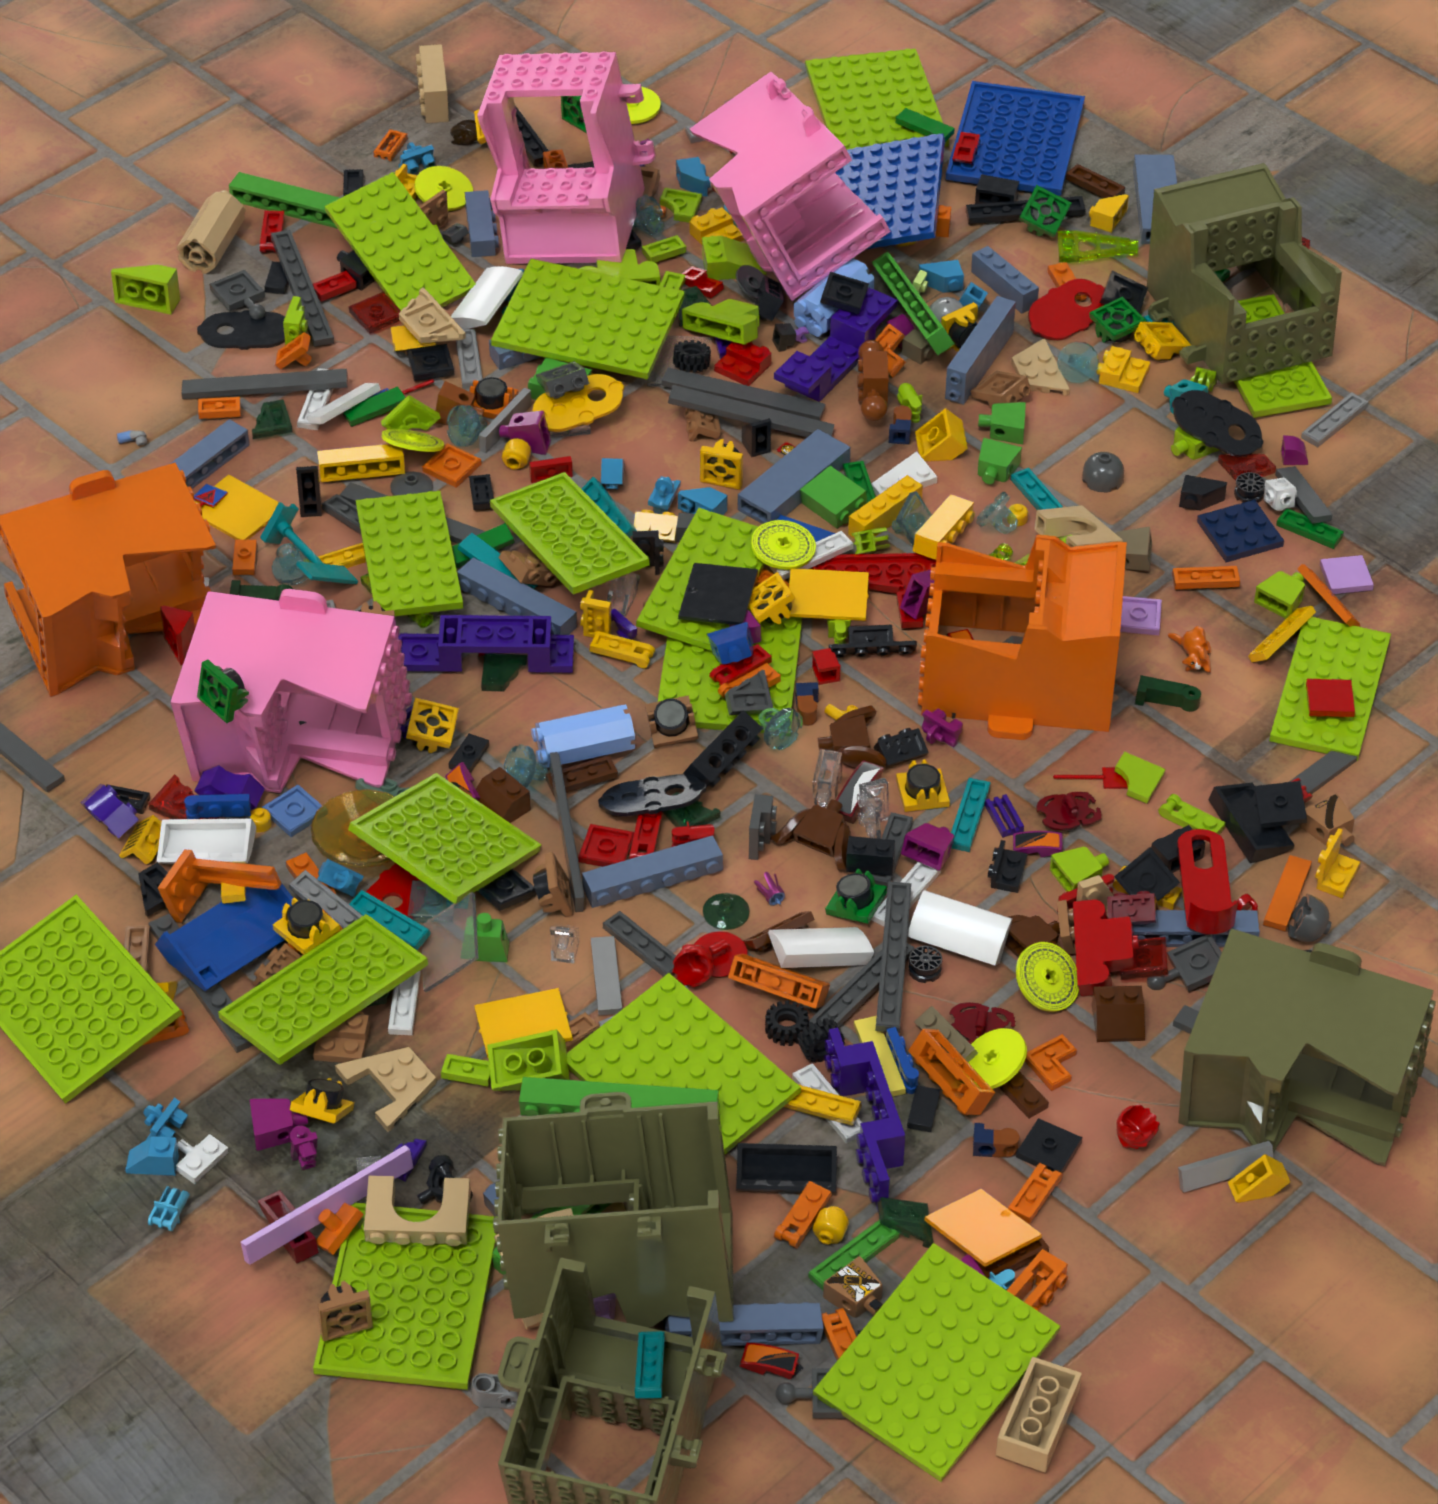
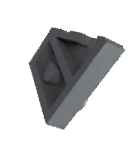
[725,670,773,715]

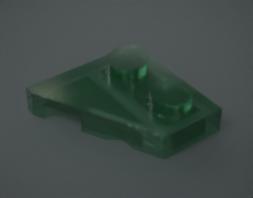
[252,399,292,439]

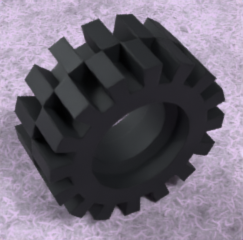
[673,340,711,373]
[765,1000,809,1046]
[797,1018,845,1062]

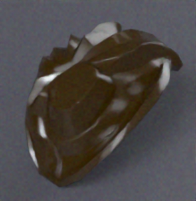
[450,120,478,145]

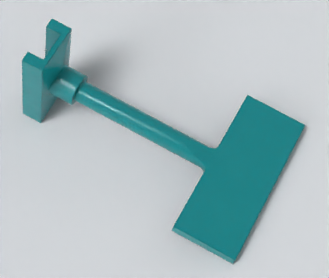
[260,502,358,584]

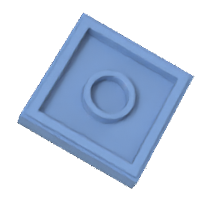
[262,785,327,837]

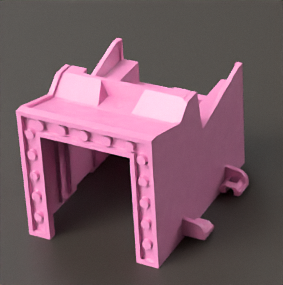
[477,51,656,264]
[690,72,891,301]
[170,589,412,793]

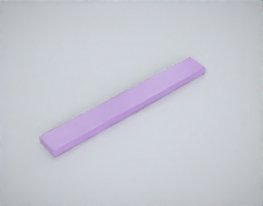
[241,1145,413,1265]

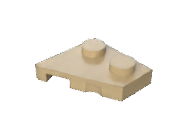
[1076,875,1113,910]

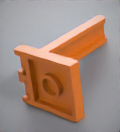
[158,849,282,923]

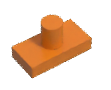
[275,332,312,369]
[316,1202,364,1255]

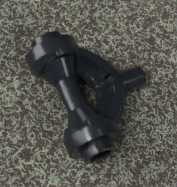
[417,1155,473,1204]

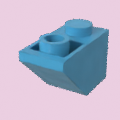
[676,157,711,197]
[959,282,988,308]
[678,487,727,515]

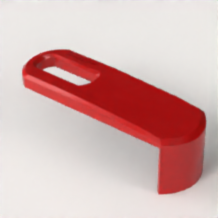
[1177,829,1238,934]

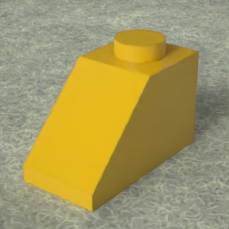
[1089,194,1129,233]
[1228,1154,1290,1203]

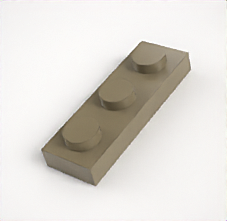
[914,1006,978,1062]

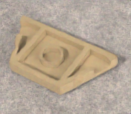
[399,287,466,343]
[1011,339,1070,396]

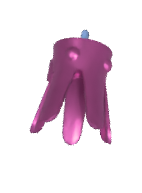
[754,872,785,905]

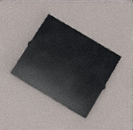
[678,563,758,625]

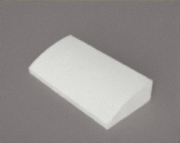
[451,266,523,330]
[157,819,256,864]
[907,890,1012,965]
[768,927,874,968]

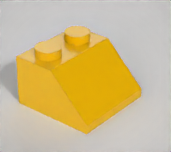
[915,408,968,462]

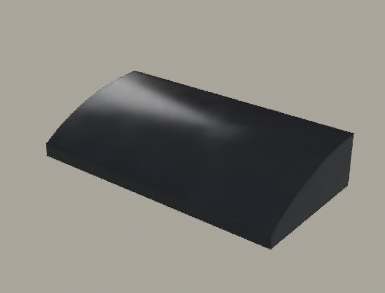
[1208,782,1295,863]
[736,1143,837,1194]

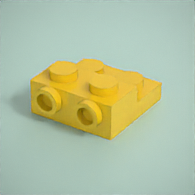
[689,207,745,245]
[1134,322,1191,360]
[1097,346,1150,393]

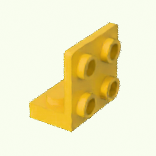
[1315,828,1360,899]

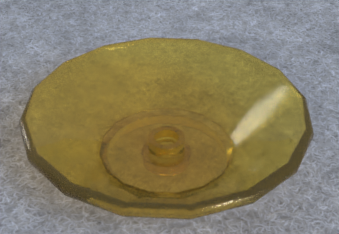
[310,789,395,868]

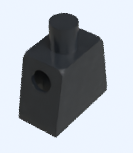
[337,250,375,291]

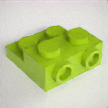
[283,296,308,345]

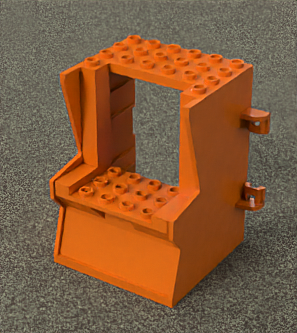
[0,462,216,697]
[918,535,1127,740]

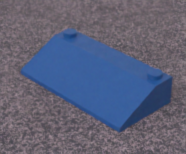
[155,884,293,991]

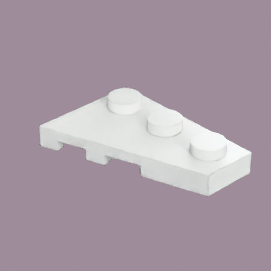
[872,451,937,496]

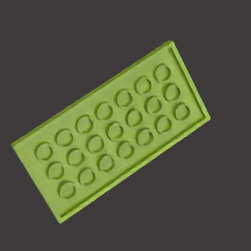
[325,172,476,313]
[1234,294,1332,418]
[490,472,650,595]
[356,491,463,616]
[636,508,765,651]
[1269,617,1391,761]
[218,914,428,1065]

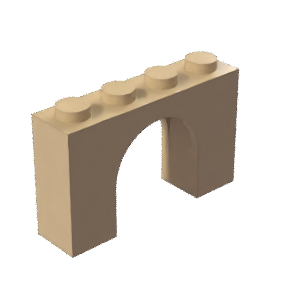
[1034,505,1123,547]
[364,1176,471,1246]

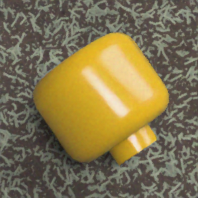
[1007,504,1028,526]
[250,808,272,833]

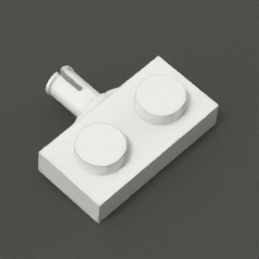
[176,1134,228,1184]

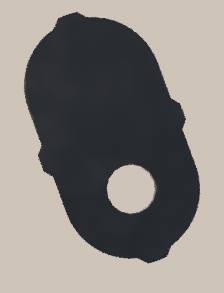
[197,310,285,350]
[1172,390,1264,457]
[598,774,706,816]

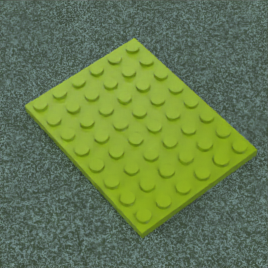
[805,48,950,150]
[491,259,685,379]
[658,607,803,735]
[0,894,182,1104]
[567,973,801,1154]
[313,1203,498,1390]
[813,1243,1060,1482]

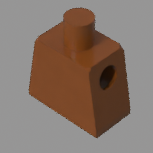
[436,381,485,428]

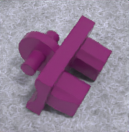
[922,708,963,748]
[290,1126,318,1170]

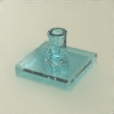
[892,491,932,546]
[408,881,457,924]

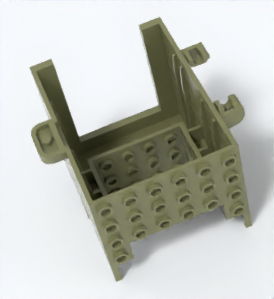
[1147,163,1342,384]
[1178,928,1436,1166]
[493,1092,734,1328]
[498,1257,727,1504]

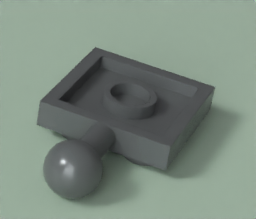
[209,269,265,320]
[1147,934,1222,992]
[776,1368,846,1418]

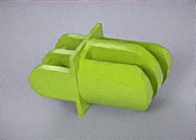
[1190,367,1218,391]
[897,383,922,423]
[852,527,890,554]
[827,619,851,644]

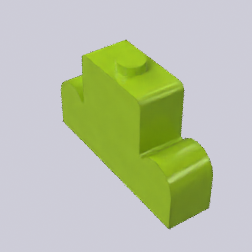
[580,249,660,285]
[682,299,760,345]

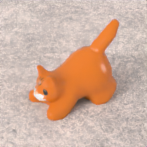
[1168,626,1211,673]

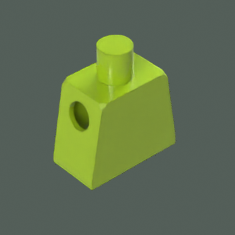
[1171,426,1219,460]
[1254,571,1305,619]
[1049,846,1109,892]

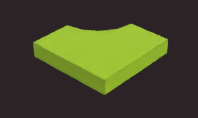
[660,188,702,223]
[381,395,440,431]
[1114,751,1166,804]

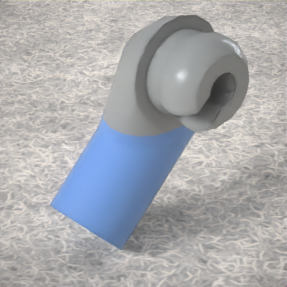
[117,430,147,446]

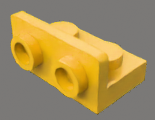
[580,590,611,638]

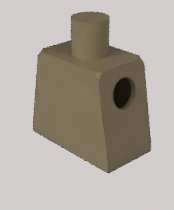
[1115,527,1152,571]

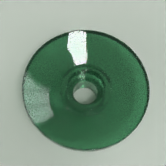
[703,893,750,930]

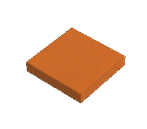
[422,443,481,488]

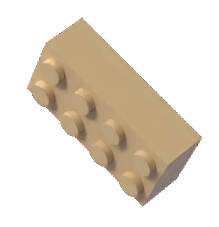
[416,45,449,123]
[996,1356,1082,1473]

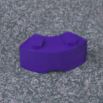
[194,765,265,810]
[80,784,139,838]

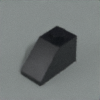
[742,418,771,457]
[1179,475,1227,511]

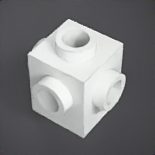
[1264,478,1297,511]

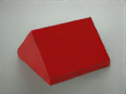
[160,605,195,666]

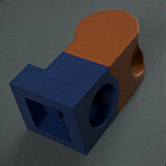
[889,406,912,445]
[795,682,819,725]
[973,1123,1020,1158]

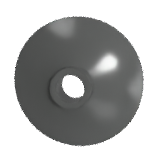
[736,265,764,299]
[390,471,433,496]

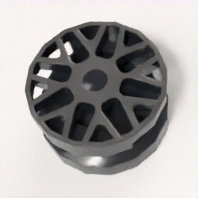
[1234,472,1265,503]
[908,946,942,983]

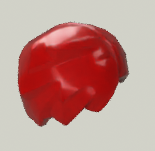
[672,944,714,987]
[1116,1104,1160,1149]

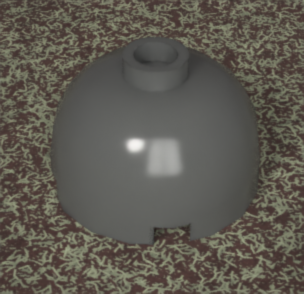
[1082,452,1124,493]
[1288,894,1331,942]

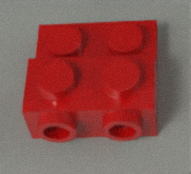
[714,341,771,386]

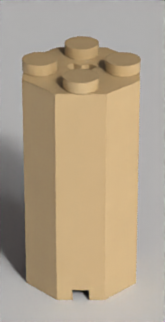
[177,190,246,274]

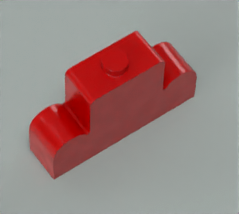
[1073,899,1139,996]

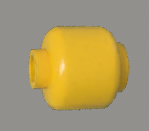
[501,439,531,470]
[813,1206,849,1244]

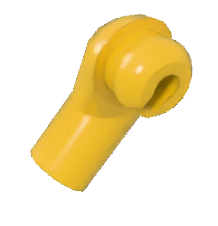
[824,704,858,720]

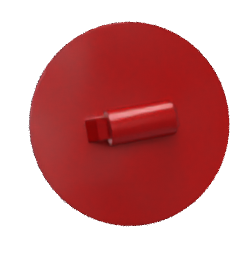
[694,931,748,977]

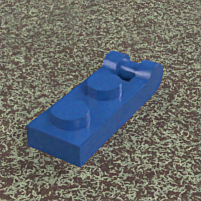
[184,794,251,819]
[886,1027,919,1094]

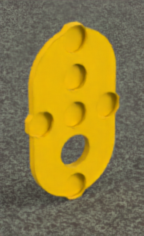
[533,374,624,432]

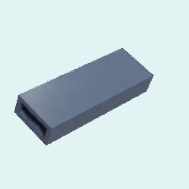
[1133,155,1177,244]
[945,296,1016,405]
[737,429,851,524]

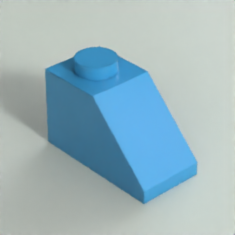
[919,260,964,293]
[601,458,625,489]
[126,1137,179,1176]

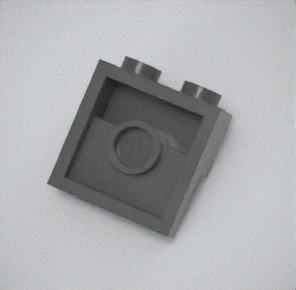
[536,361,589,398]
[749,794,777,860]

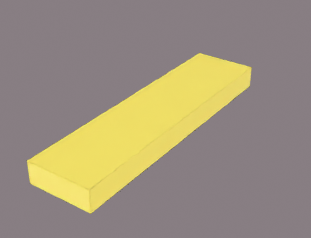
[854,1016,906,1097]

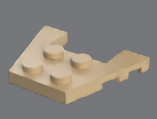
[335,1047,436,1132]

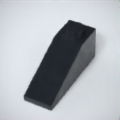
[755,275,784,321]
[296,466,322,517]

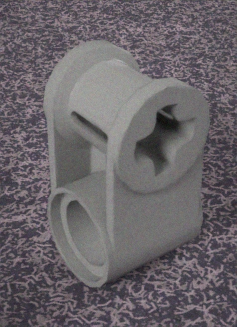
[471,1373,518,1409]

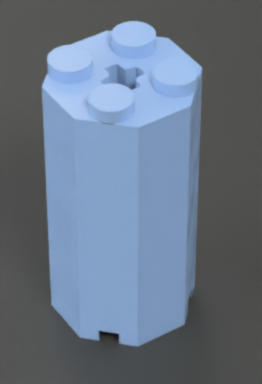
[794,258,874,337]
[531,704,635,768]

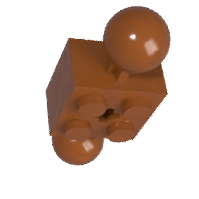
[857,340,889,421]

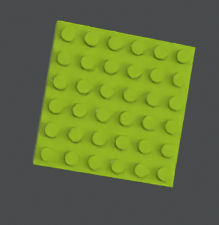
[348,773,542,904]

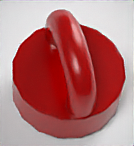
[1237,894,1258,910]

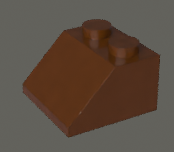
[476,767,531,823]
[1092,985,1145,1042]

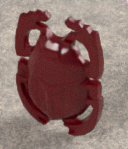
[1036,792,1102,831]
[949,1002,1016,1044]

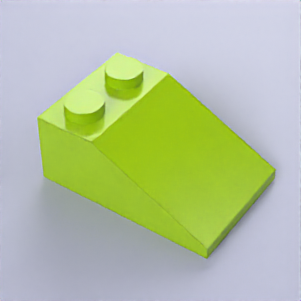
[702,236,767,280]
[111,265,180,315]
[487,1029,570,1091]

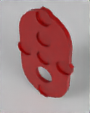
[1028,279,1104,340]
[366,863,439,919]

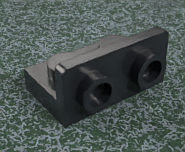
[632,530,664,575]
[873,728,929,768]
[988,840,1028,893]

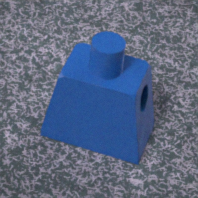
[707,622,754,665]

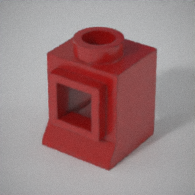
[812,648,841,685]

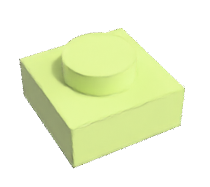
[913,270,928,294]

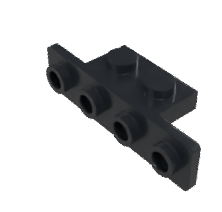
[828,625,917,658]

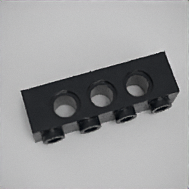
[683,710,763,788]

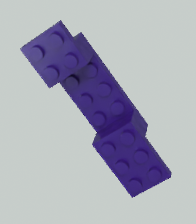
[774,287,898,402]
[398,615,574,673]
[824,1028,905,1212]

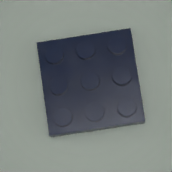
[1197,500,1284,563]

